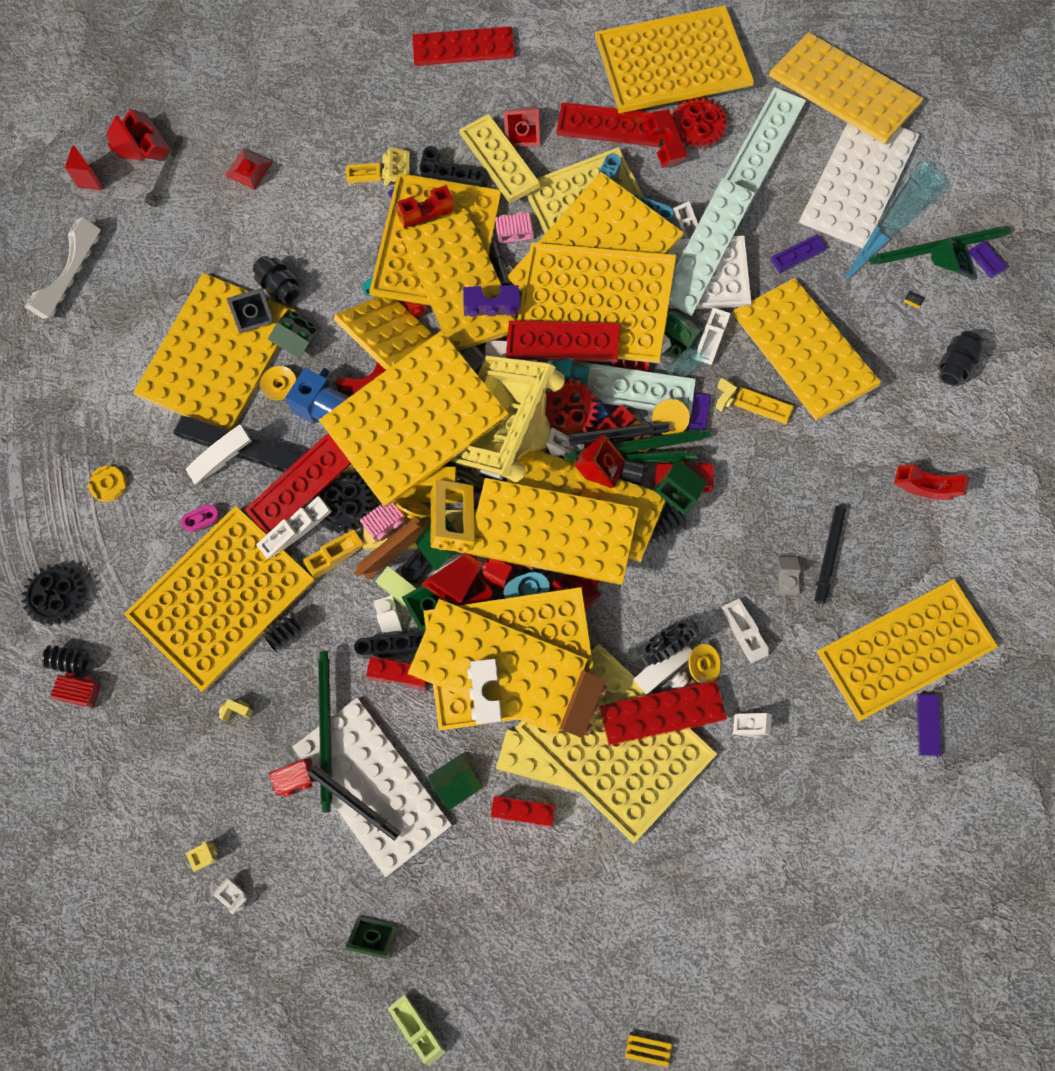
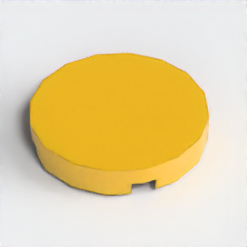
[652,398,690,435]
[88,465,127,502]

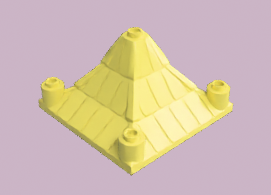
[450,356,565,482]

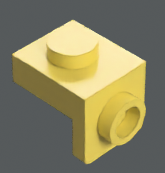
[716,378,737,412]
[219,699,254,722]
[186,841,218,872]

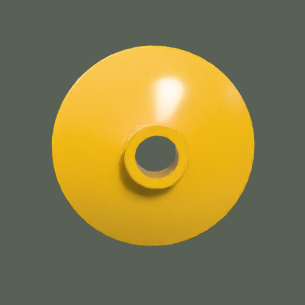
[260,366,296,400]
[395,497,431,519]
[689,644,721,684]

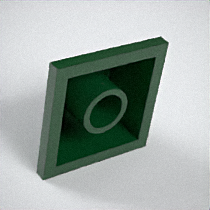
[930,238,977,280]
[401,585,447,632]

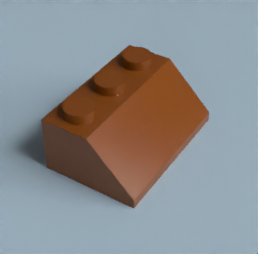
[559,670,608,739]

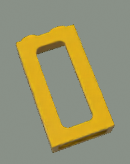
[401,467,458,503]
[431,479,475,553]

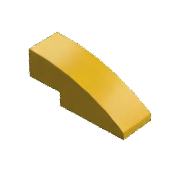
[303,529,364,580]

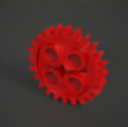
[672,97,727,149]
[545,378,600,436]

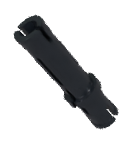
[490,242,511,286]

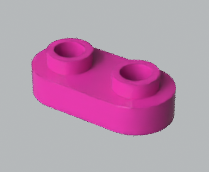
[181,505,219,532]

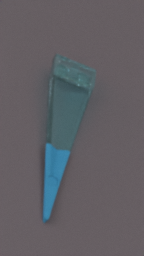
[845,160,946,279]

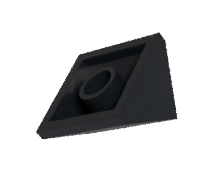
[227,288,274,333]

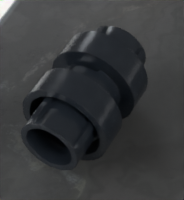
[253,256,301,304]
[938,331,984,386]

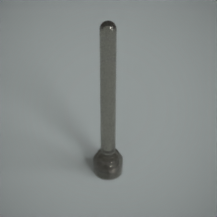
[144,135,183,207]

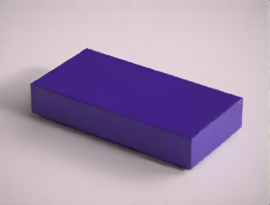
[969,241,1007,279]
[687,393,711,430]

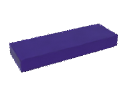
[770,234,827,274]
[916,694,941,757]

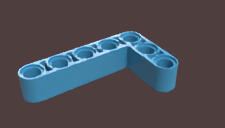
[597,153,674,224]

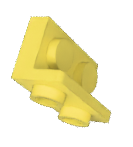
[382,147,410,186]

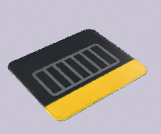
[904,291,925,309]

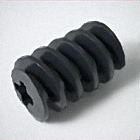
[650,509,687,543]
[263,611,307,652]
[42,645,89,675]

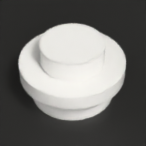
[671,672,689,689]

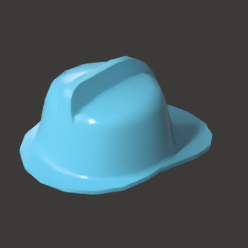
[504,572,550,599]

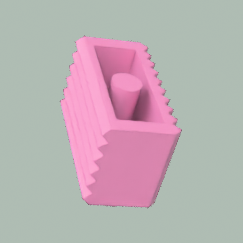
[495,212,534,244]
[360,502,407,542]

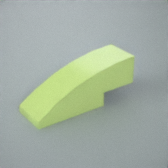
[376,566,416,609]
[388,995,446,1067]

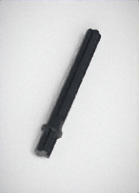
[569,422,670,445]
[814,505,846,605]
[308,765,401,841]

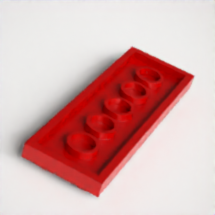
[412,26,514,66]
[556,102,660,147]
[506,320,621,362]
[245,433,351,535]
[599,681,727,746]

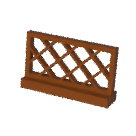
[354,517,426,580]

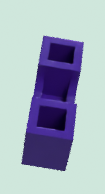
[463,285,520,317]

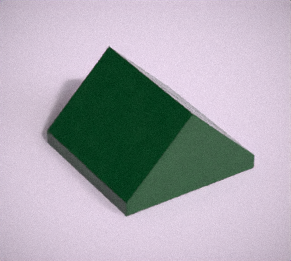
[428,754,483,811]
[345,916,398,959]

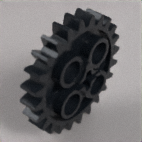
[314,473,374,534]
[21,564,86,626]
[639,618,699,666]

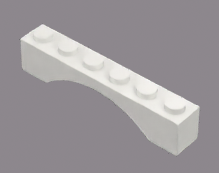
[25,217,101,319]

